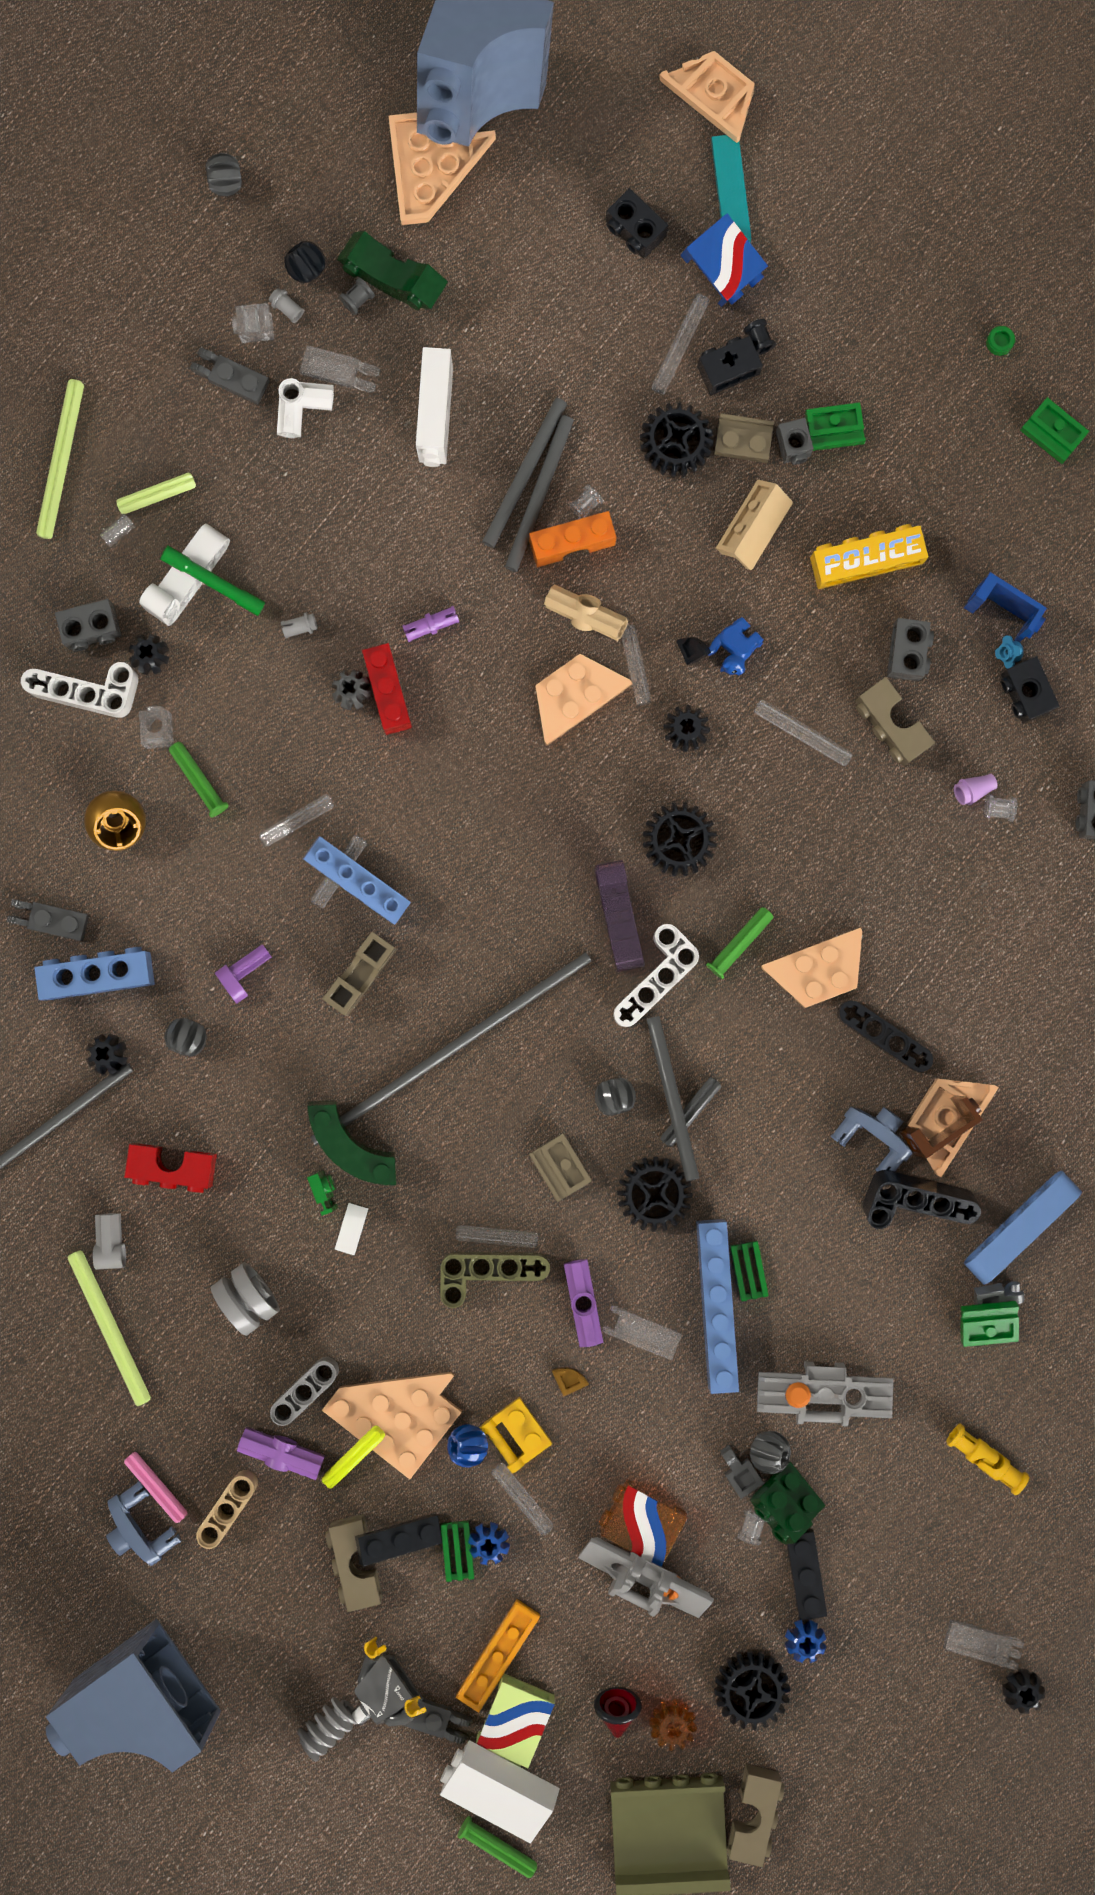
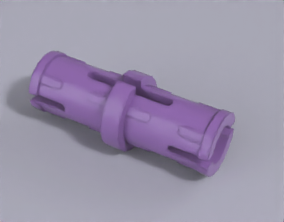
[402,606,459,642]

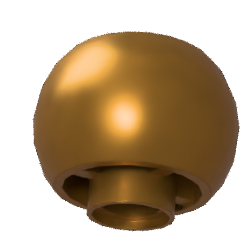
[84,791,146,851]

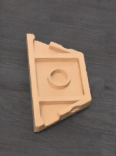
[659,51,755,143]
[536,654,632,745]
[761,928,862,1008]
[906,1079,999,1177]

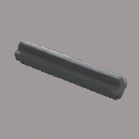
[660,1077,722,1147]

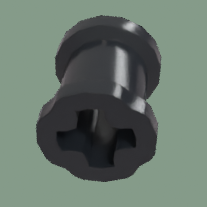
[743,319,776,356]

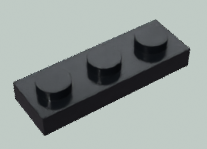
[355,1514,442,1566]
[787,1529,827,1620]

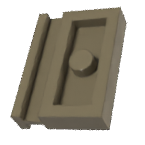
[714,413,774,463]
[529,1133,592,1202]

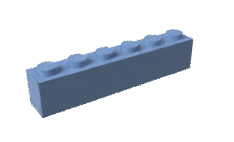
[696,1219,739,1394]

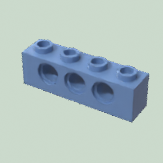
[302,836,411,925]
[34,947,155,1001]

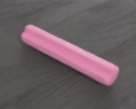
[124,1452,187,1523]

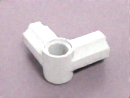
[277,378,334,438]

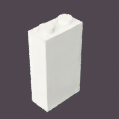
[416,347,453,467]
[440,1740,560,1843]

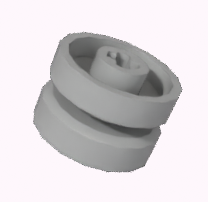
[211,1262,280,1336]

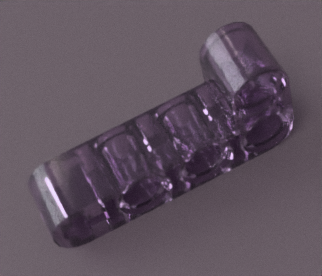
[594,859,644,973]

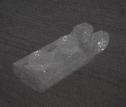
[300,346,380,393]

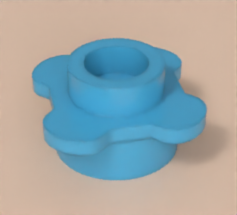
[995,635,1023,669]

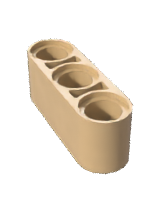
[196,1470,258,1549]

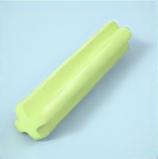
[116,473,196,514]

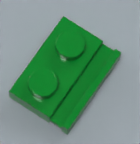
[1020,397,1089,464]
[805,402,866,451]
[307,1170,338,1216]
[960,1301,1019,1347]

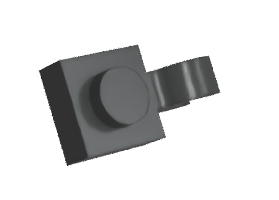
[974,1281,1024,1305]
[720,1445,764,1499]

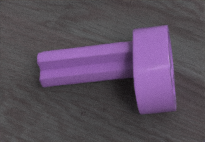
[215,944,272,1004]

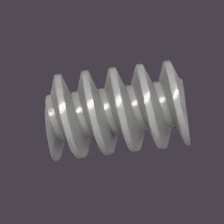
[297,1697,358,1762]

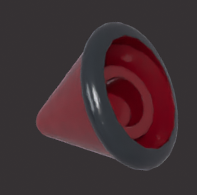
[594,1687,642,1738]

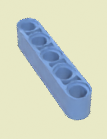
[964,1171,1082,1285]

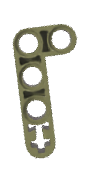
[440,1252,550,1308]

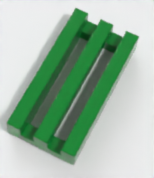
[730,1240,769,1302]
[441,1520,475,1582]

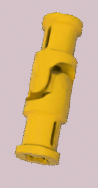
[946,1424,1030,1495]

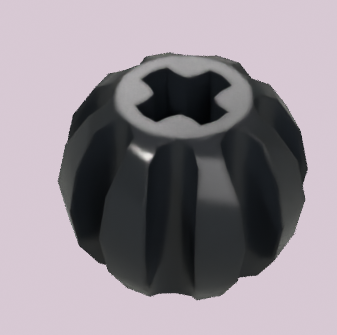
[284,241,326,283]
[128,634,170,675]
[86,1033,128,1075]
[1002,1669,1045,1714]

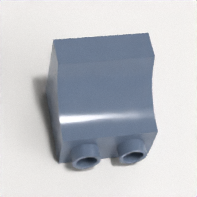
[417,0,554,146]
[46,1619,221,1773]

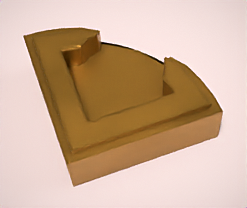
[552,1367,589,1397]

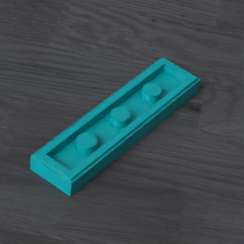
[711,135,752,242]

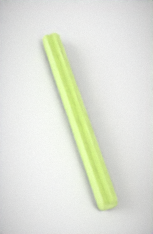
[36,379,84,539]
[68,1250,151,1406]

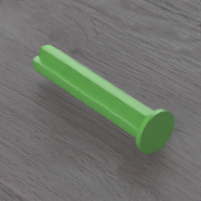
[169,742,229,818]
[706,907,773,979]
[457,1816,537,1878]

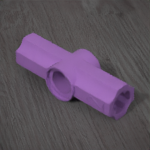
[564,1259,603,1347]
[237,1427,325,1480]

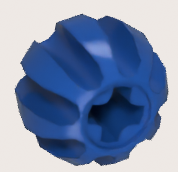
[447,1424,488,1468]
[468,1522,510,1565]
[785,1619,827,1663]

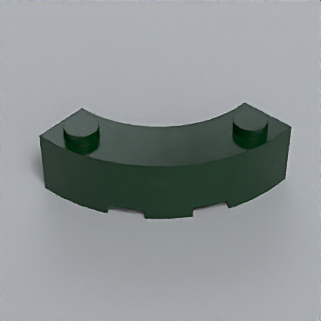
[337,231,448,311]
[307,1100,396,1185]

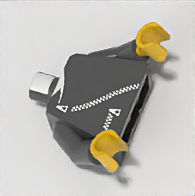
[351,1637,427,1727]

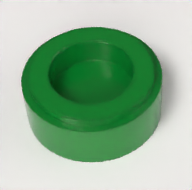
[986,326,1015,356]

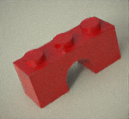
[362,643,412,735]
[124,1143,217,1193]

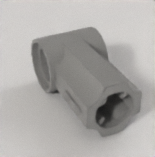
[93,1213,126,1270]

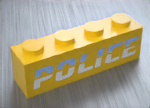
[810,524,928,589]

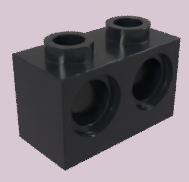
[606,188,668,259]

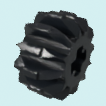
[663,705,710,752]

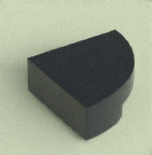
[676,637,711,665]

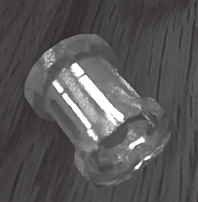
[568,484,604,519]
[984,795,1017,822]
[737,1509,766,1545]

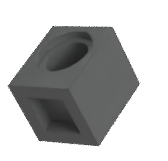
[776,418,814,465]

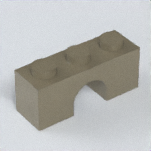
[855,677,935,766]
[323,932,397,1016]
[326,1514,383,1612]
[727,1764,785,1867]

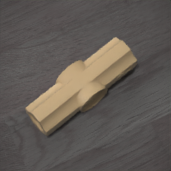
[544,584,628,641]

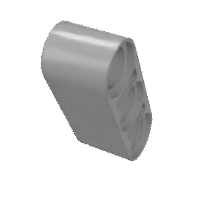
[270,1357,339,1426]

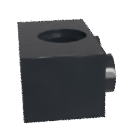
[1000,656,1059,724]

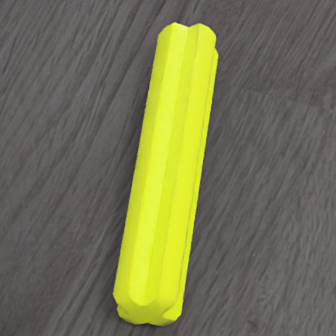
[321,1425,385,1489]

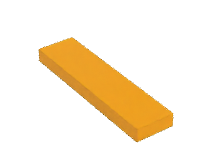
[455,1599,540,1713]

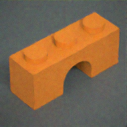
[529,511,616,567]

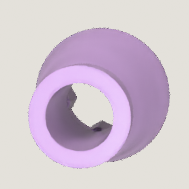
[954,774,998,805]

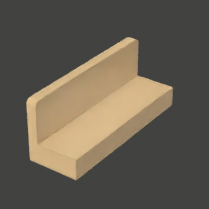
[716,480,793,570]

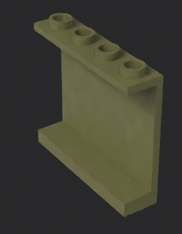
[610,1773,731,1895]

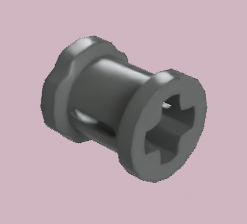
[339,278,375,315]

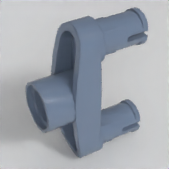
[831,1106,913,1172]
[106,1481,182,1566]

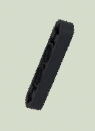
[837,1001,933,1072]

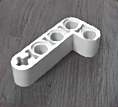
[139,524,230,626]
[21,662,138,718]
[613,924,699,1027]

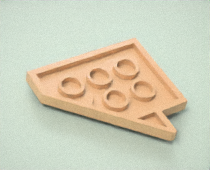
[389,113,496,225]
[322,1372,462,1479]

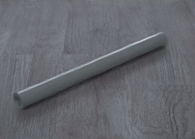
[482,398,567,548]
[505,415,574,572]
[646,1016,700,1182]

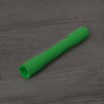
[160,545,265,616]

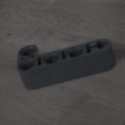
[863,1170,981,1229]

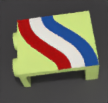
[476,1673,555,1768]

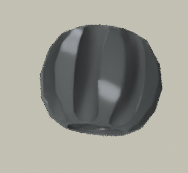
[205,153,242,196]
[331,669,372,710]
[164,1018,207,1057]
[595,1078,636,1116]
[750,1431,791,1474]

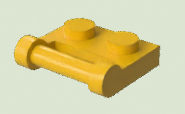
[479,1397,552,1474]

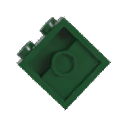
[749,1462,826,1544]

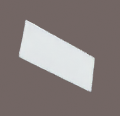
[335,1203,368,1255]

